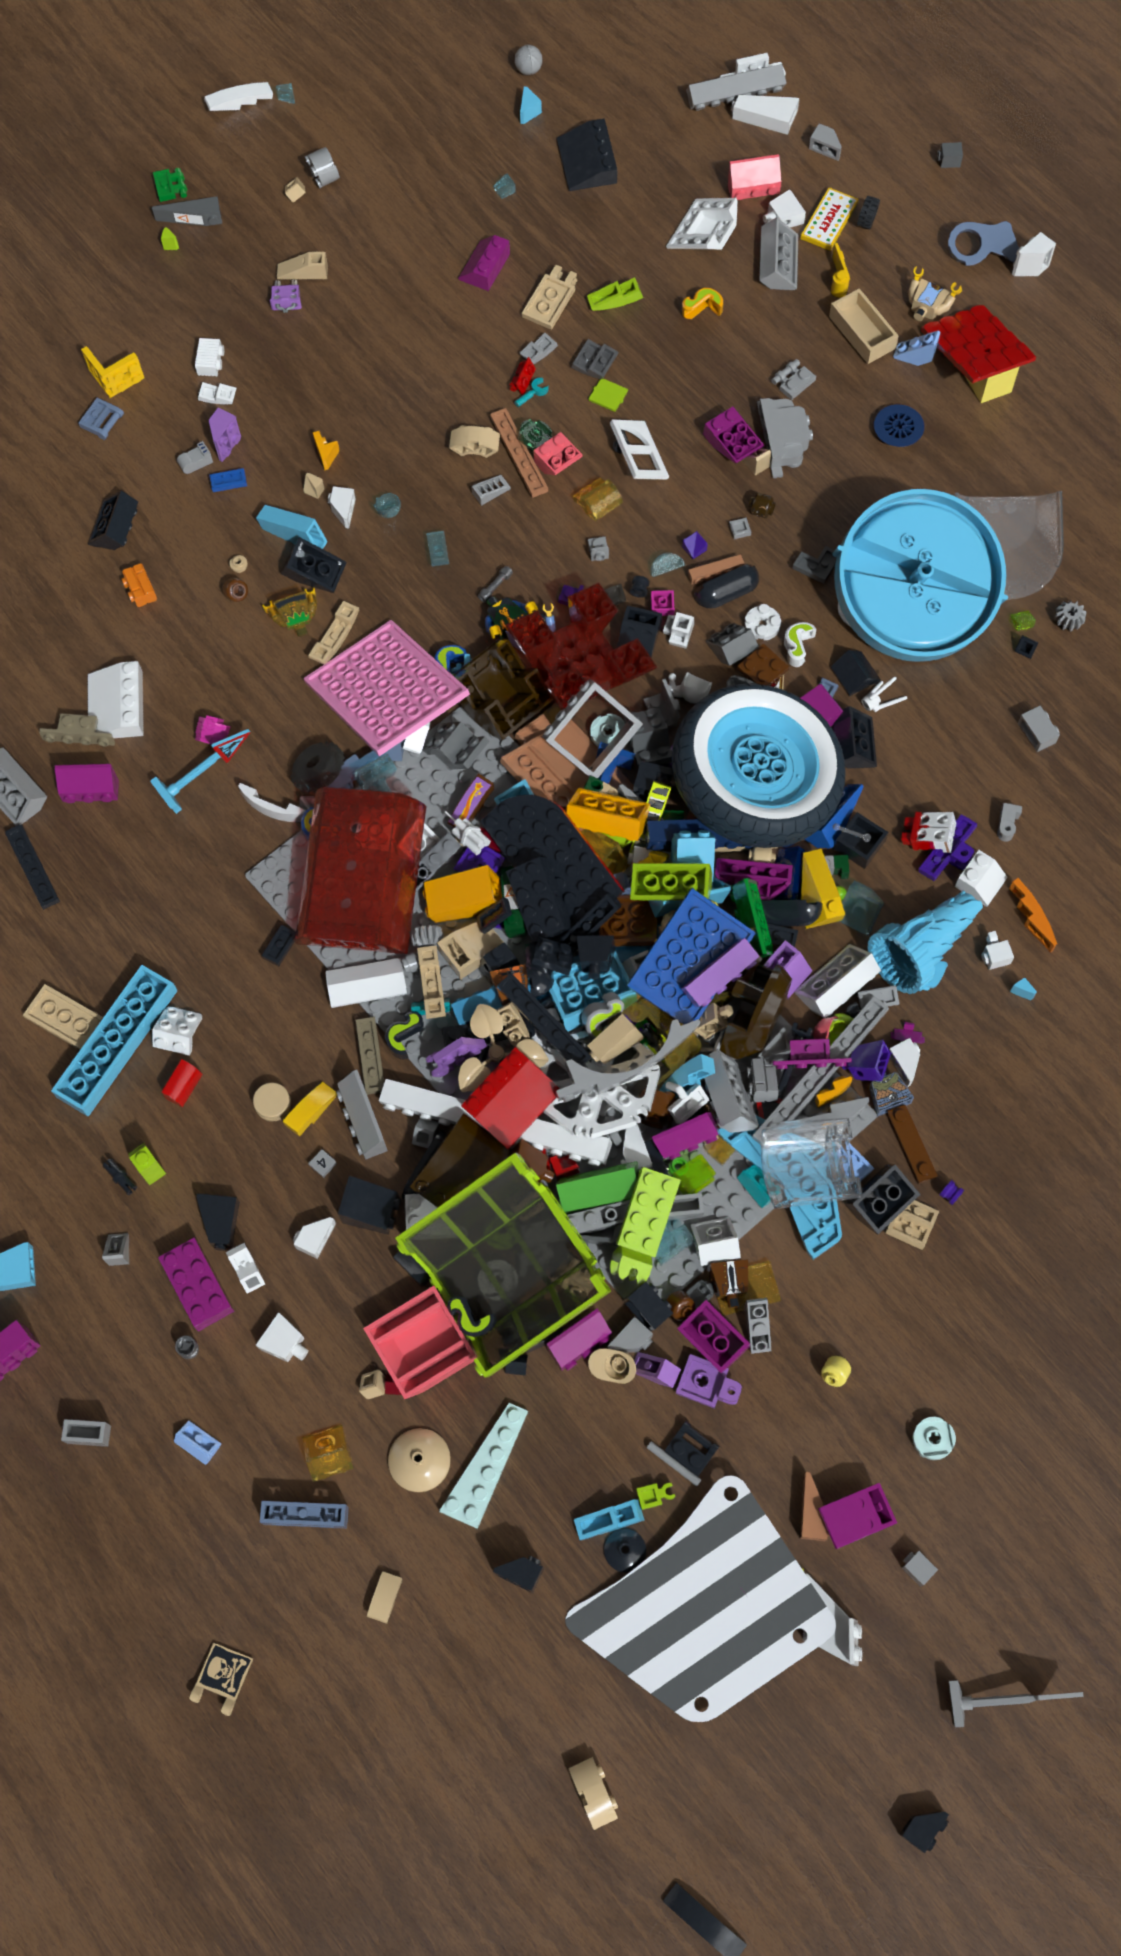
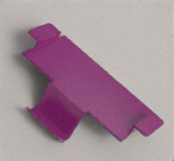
[891,1022,925,1044]

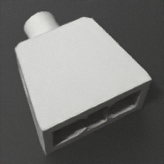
[763,190,806,227]
[256,1313,309,1362]

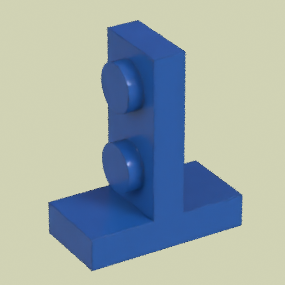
[596,742,635,784]

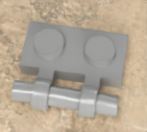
[771,359,816,400]

